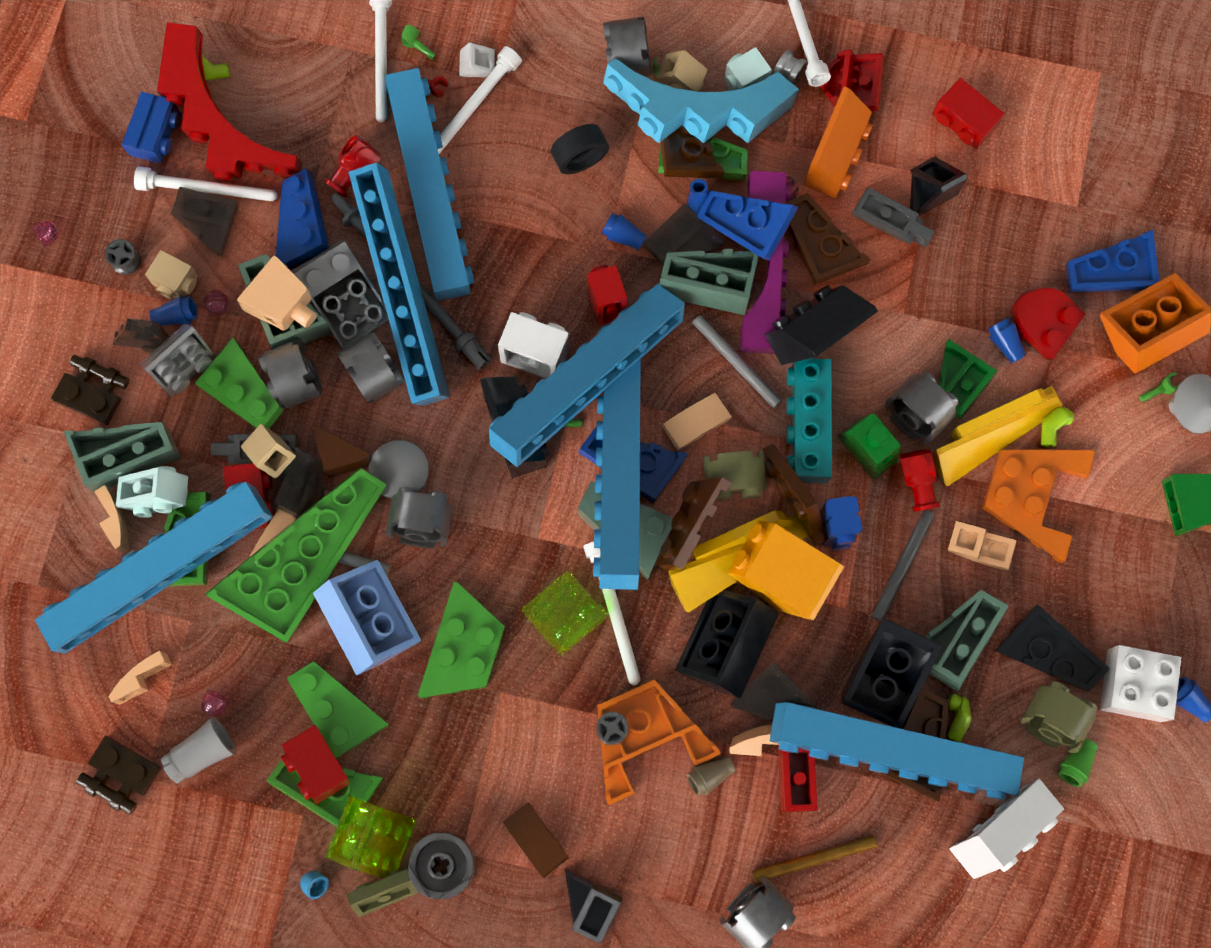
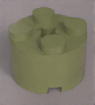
[703,451,767,501]
[1021,682,1098,753]

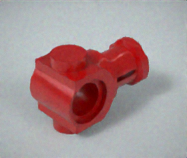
[324,135,381,198]
[899,448,940,512]

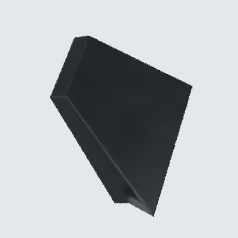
[910,157,967,217]
[564,869,623,944]

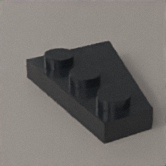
[995,605,1110,692]

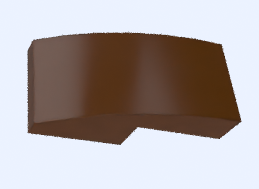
[503,802,569,878]

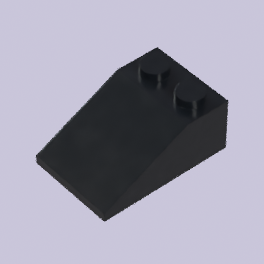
[841,617,942,729]

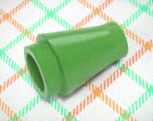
[1058,739,1099,787]

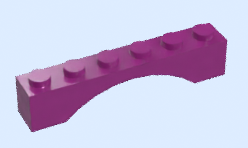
[740,171,791,354]

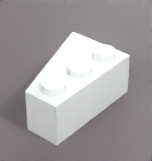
[949,779,1064,879]

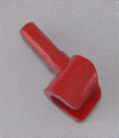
[421,76,448,97]

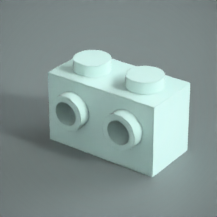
[116,466,188,518]

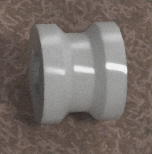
[773,49,807,85]

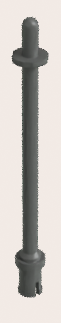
[331,193,493,371]

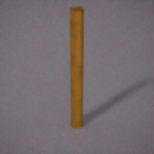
[752,835,877,883]

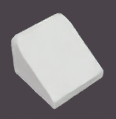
[459,42,495,77]

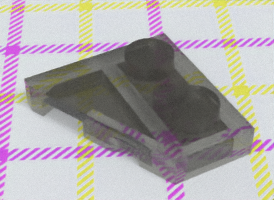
[171,187,238,256]
[643,203,725,266]

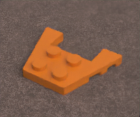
[982,450,1096,563]
[597,680,721,806]

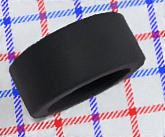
[550,124,609,175]

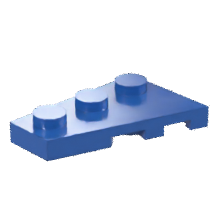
[276,168,329,269]
[697,191,798,260]
[1066,230,1160,293]
[579,426,688,504]

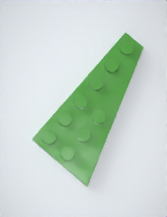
[205,468,387,643]

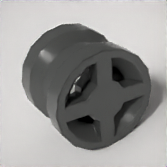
[105,239,141,275]
[597,712,628,745]

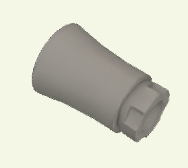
[161,717,236,784]

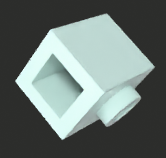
[724,47,772,90]

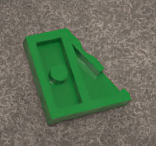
[939,339,997,420]

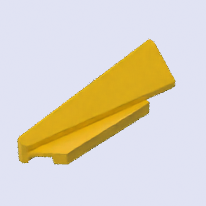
[932,386,1062,486]
[668,510,808,612]

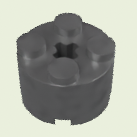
[603,17,651,76]
[337,332,405,404]
[258,339,323,409]
[885,371,959,444]
[385,487,453,548]
[408,833,476,899]
[720,876,796,948]

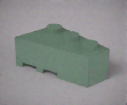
[63,422,181,493]
[925,590,1009,692]

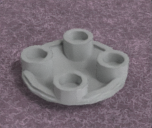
[1169,374,1211,434]
[369,440,429,499]

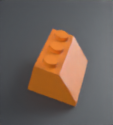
[804,86,873,199]
[1100,273,1211,374]

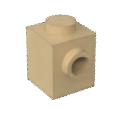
[655,50,708,92]
[145,250,198,299]
[240,424,296,479]

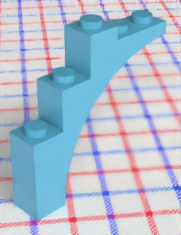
[603,58,799,143]

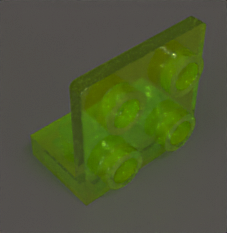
[522,571,608,657]
[325,795,416,878]

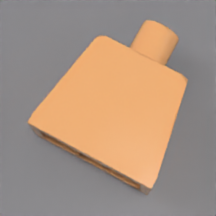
[237,255,317,330]

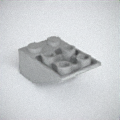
[291,240,389,349]
[140,323,216,397]

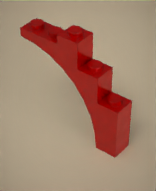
[157,22,302,181]

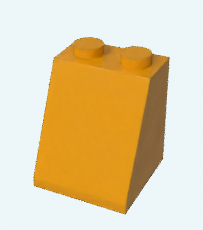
[728,520,844,621]

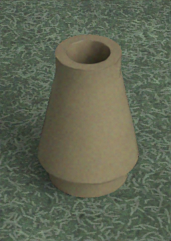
[686,756,736,796]

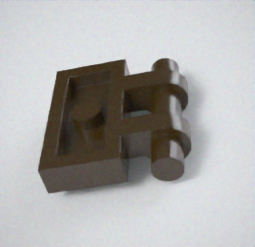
[51,355,130,426]
[76,736,162,815]

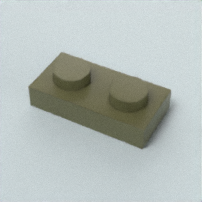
[347,869,419,918]

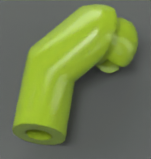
[202,54,230,81]
[1041,407,1074,448]
[947,694,972,742]

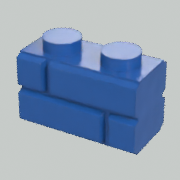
[122,92,181,164]
[820,496,863,551]

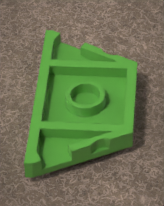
[418,582,505,699]

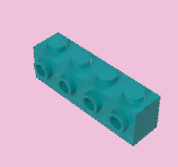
[786,358,832,484]

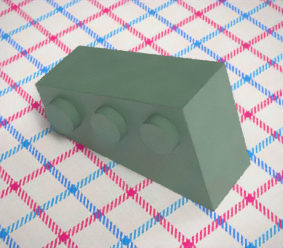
[659,249,758,315]
[238,254,332,349]
[578,481,673,580]

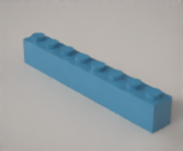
[384,68,474,302]
[349,163,450,406]
[489,283,685,467]
[593,359,641,590]
[35,481,273,654]
[769,702,1024,800]

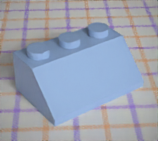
[313,559,422,675]

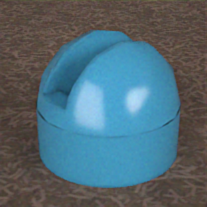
[300,870,329,900]

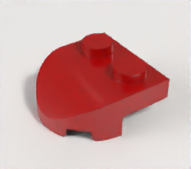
[821,49,885,111]
[1011,288,1085,360]

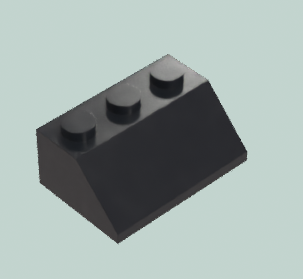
[764,285,878,365]
[480,376,550,478]
[675,590,779,699]

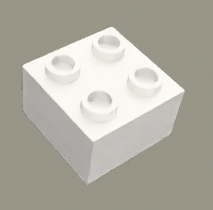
[498,312,569,379]
[1100,645,1181,722]

